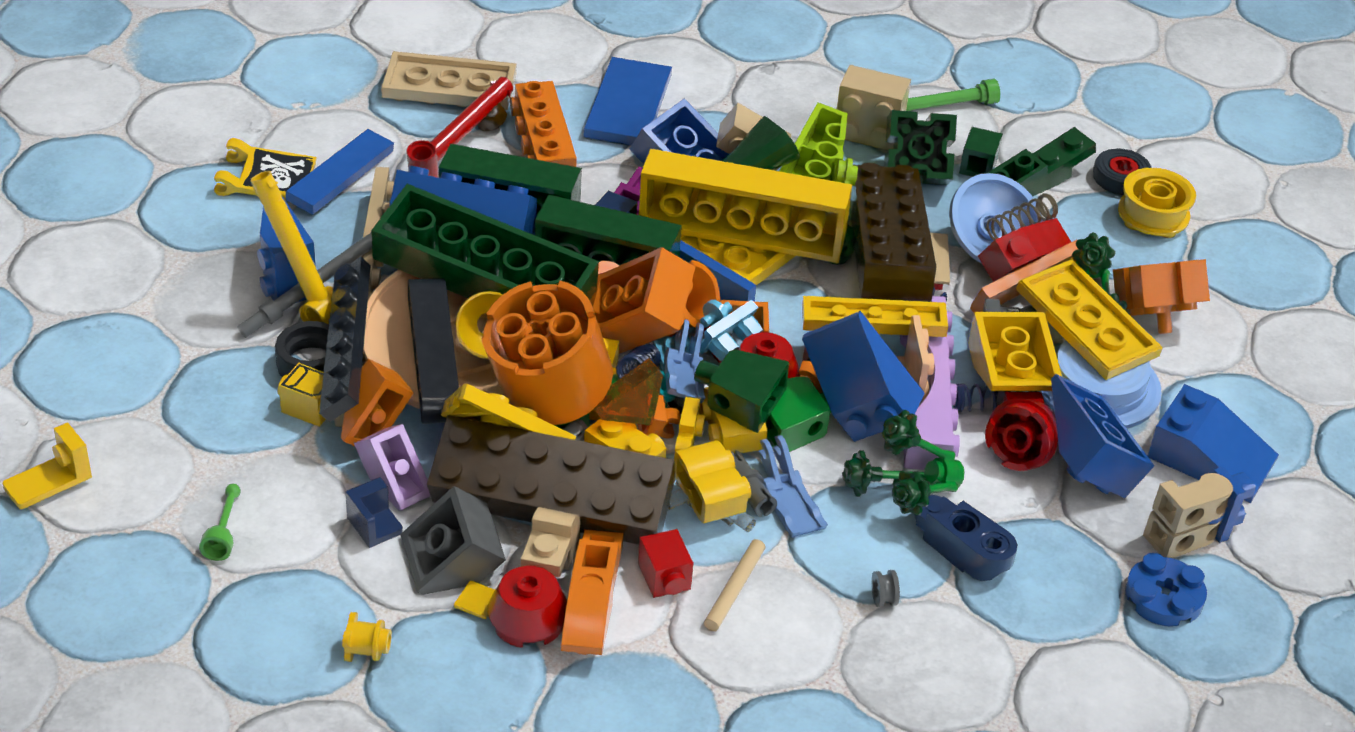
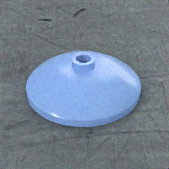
[949,173,1043,263]

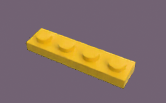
[802,296,948,337]

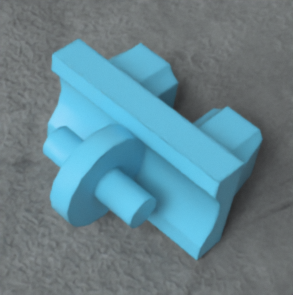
[700,300,763,362]

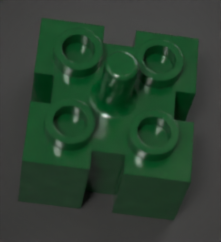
[884,110,957,185]

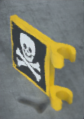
[214,138,317,200]

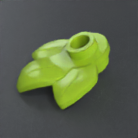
[833,158,858,186]

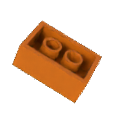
[591,247,695,354]

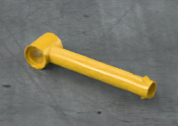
[251,171,333,324]

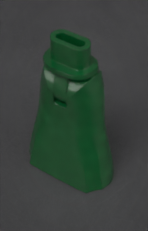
[722,116,800,170]

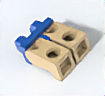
[1143,466,1256,558]

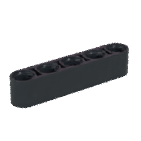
[408,278,459,424]

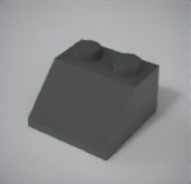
[400,486,506,595]

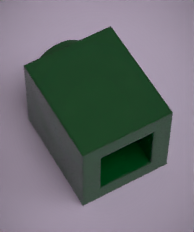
[959,126,1003,177]

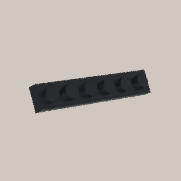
[319,257,371,422]

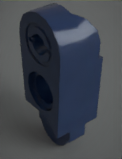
[914,495,1018,581]

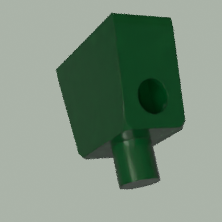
[694,349,789,433]

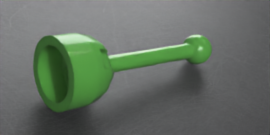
[199,483,241,561]

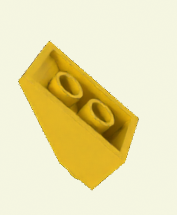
[968,312,1062,391]

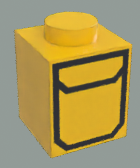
[277,363,326,427]

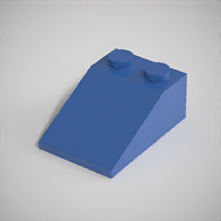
[629,98,729,164]
[257,195,316,303]
[802,311,925,442]
[1051,374,1154,498]
[1148,384,1279,503]

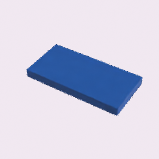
[584,57,672,146]

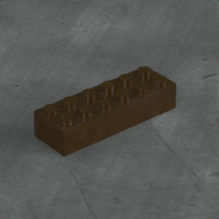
[849,163,937,302]
[427,415,675,545]

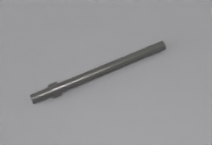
[237,233,372,338]

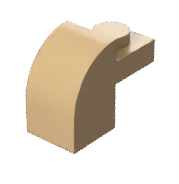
[521,507,580,578]

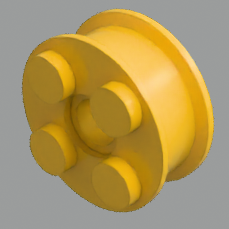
[1118,168,1196,238]

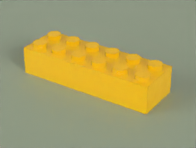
[639,149,852,263]

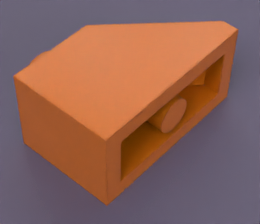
[341,358,414,446]

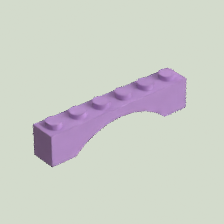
[900,296,960,470]

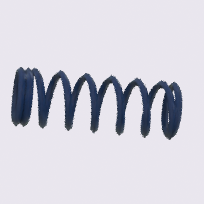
[616,343,661,384]
[954,383,1037,412]

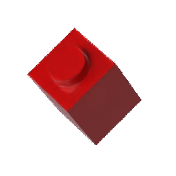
[638,529,694,598]

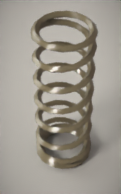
[986,193,1058,240]

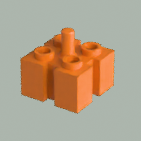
[1113,259,1210,334]

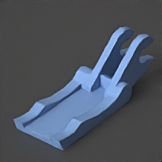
[664,319,705,403]
[758,435,828,538]

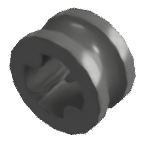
[871,570,900,607]

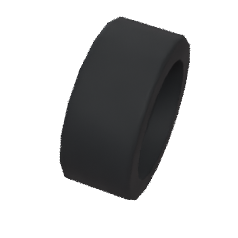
[275,321,329,377]

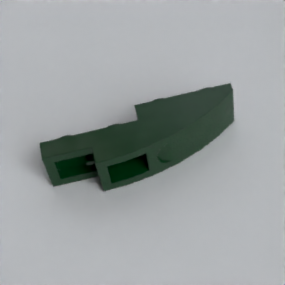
[988,127,1096,197]

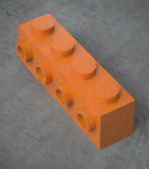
[510,81,577,167]

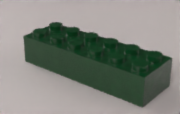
[371,183,599,300]

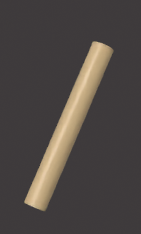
[704,539,766,631]

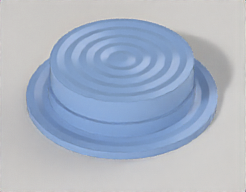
[1039,340,1161,428]

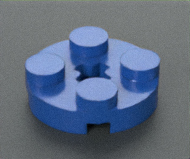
[1125,553,1207,627]

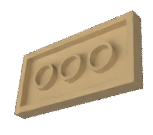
[381,51,517,110]

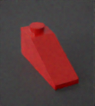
[978,218,1071,282]

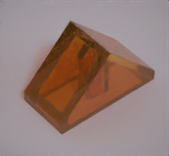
[594,358,663,425]

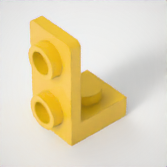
[2,422,92,509]

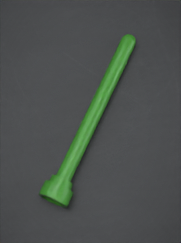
[906,78,1001,111]

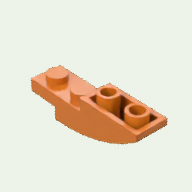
[561,529,624,655]

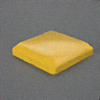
[454,581,495,619]

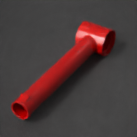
[406,77,514,177]

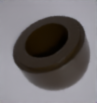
[477,103,507,131]

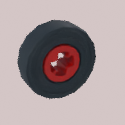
[1093,148,1152,195]

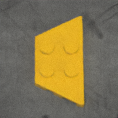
[441,384,576,440]

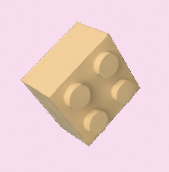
[837,65,911,150]

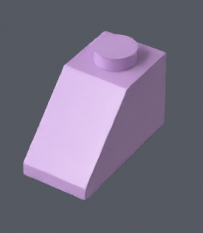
[354,424,430,511]

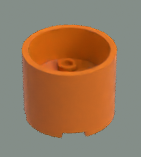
[481,281,613,425]

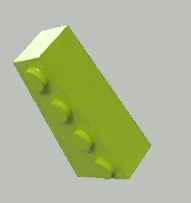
[779,102,848,181]

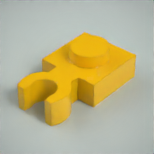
[674,397,706,452]

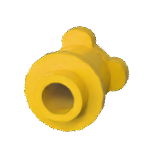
[342,612,392,662]

